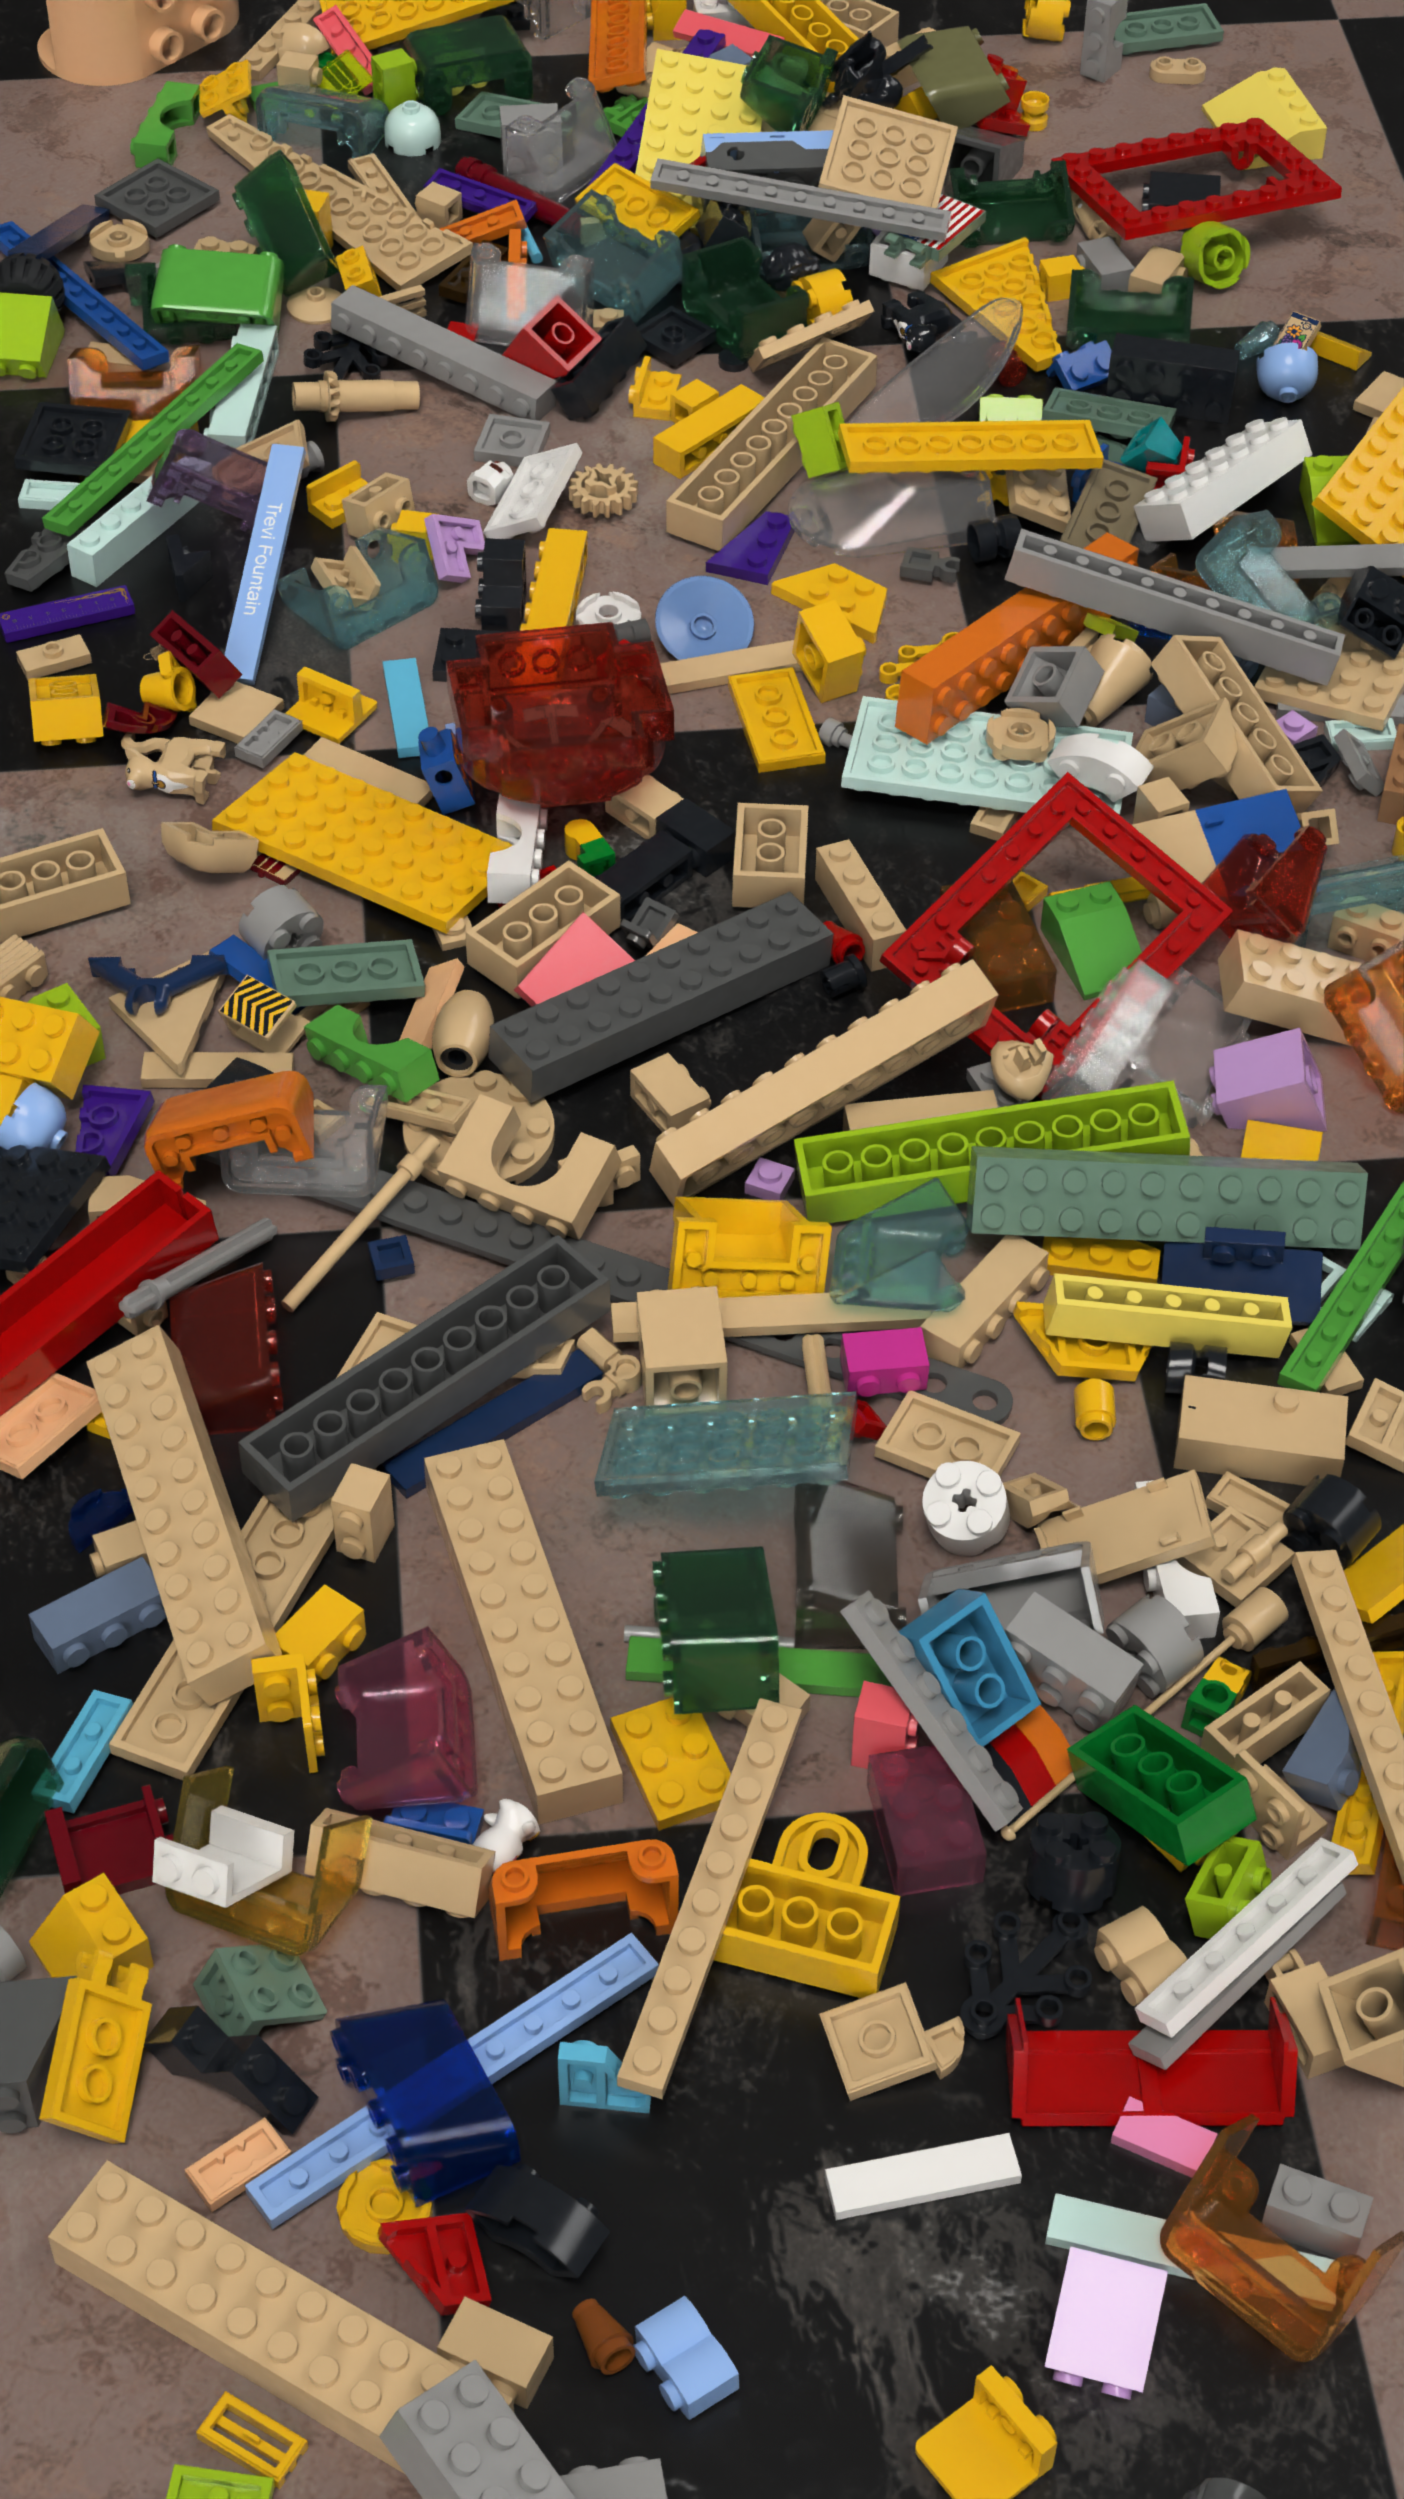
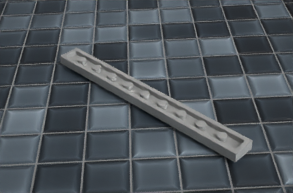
[650,158,951,242]

